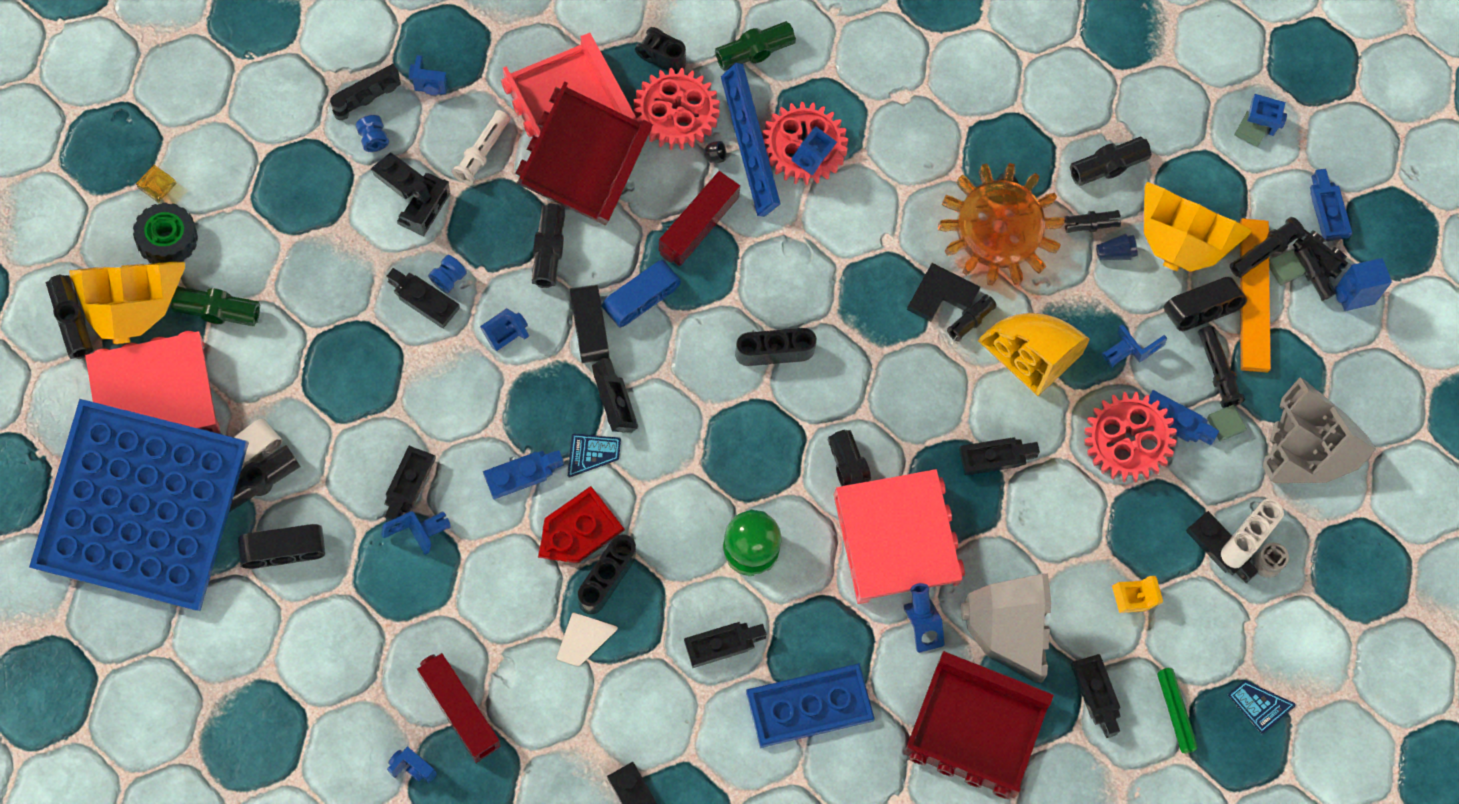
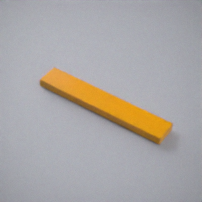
[1240,218,1271,373]

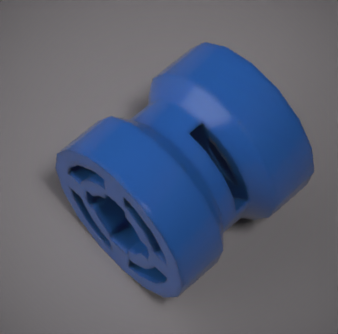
[356,115,389,152]
[428,255,467,294]

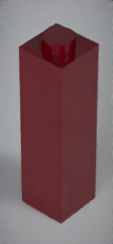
[659,171,741,266]
[417,653,501,763]

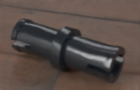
[1064,210,1121,233]
[1296,246,1337,301]
[947,294,997,342]

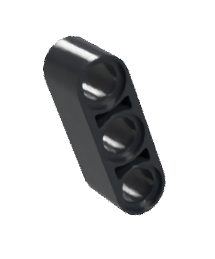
[1164,276,1247,332]
[570,284,610,363]
[735,328,817,366]
[238,524,325,569]
[578,535,636,614]

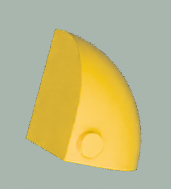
[978,313,1089,396]

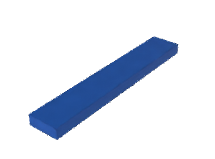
[720,63,781,217]

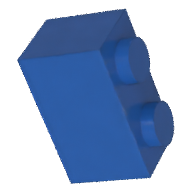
[1335,258,1392,311]

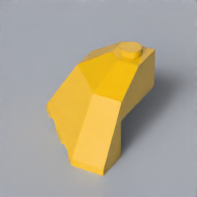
[1144,182,1252,272]
[69,262,185,344]

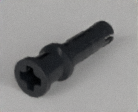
[1230,217,1305,278]
[1198,325,1245,408]

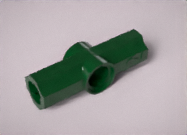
[715,21,796,71]
[171,286,261,326]

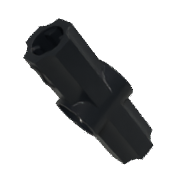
[1069,136,1152,186]
[532,203,565,288]
[45,274,94,359]
[828,429,871,486]
[229,445,301,512]

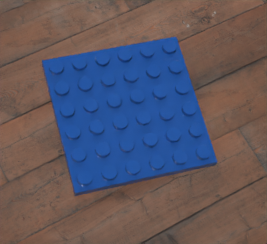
[29,399,249,611]

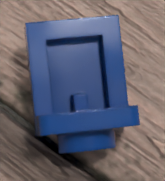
[409,55,448,95]
[480,308,529,351]

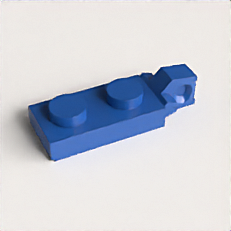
[1310,169,1352,242]
[1139,390,1219,446]
[483,450,564,500]

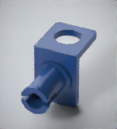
[1102,324,1167,368]
[381,511,451,555]
[903,583,945,653]

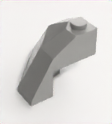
[1262,377,1376,483]
[961,573,1051,683]

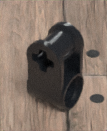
[635,27,686,73]

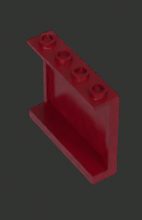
[515,81,653,226]
[904,651,1054,799]

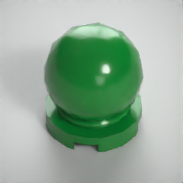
[723,509,782,576]

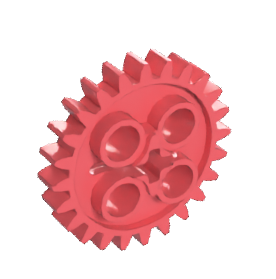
[634,68,720,150]
[762,102,848,185]
[1084,392,1177,483]

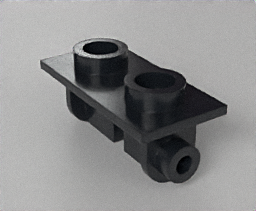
[1292,229,1348,279]

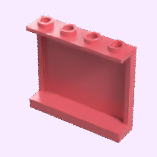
[501,33,636,137]
[85,331,221,434]
[833,469,965,604]

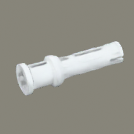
[452,110,511,185]

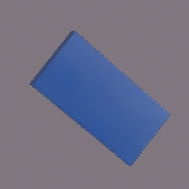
[746,663,875,748]

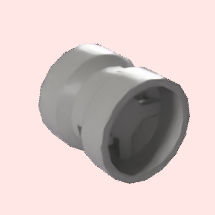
[1253,542,1289,578]

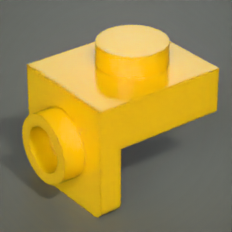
[1112,576,1163,613]

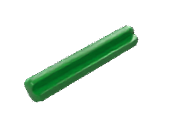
[1157,668,1198,754]

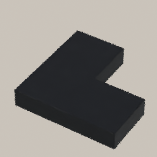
[907,263,981,322]

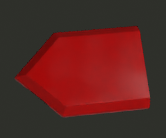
[538,486,625,563]

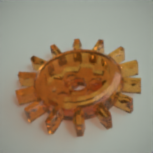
[938,163,1064,286]

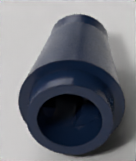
[1096,234,1138,261]

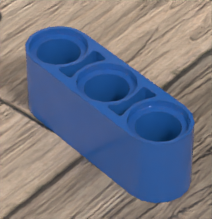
[601,260,681,328]

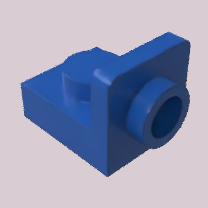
[1247,94,1287,136]
[792,126,837,175]
[387,746,437,783]

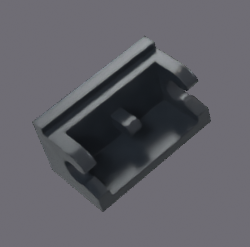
[397,173,451,237]

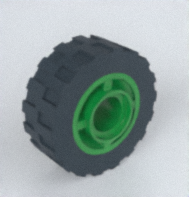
[133,202,198,264]

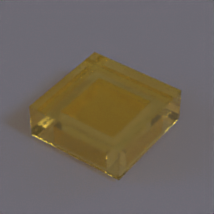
[136,165,177,203]

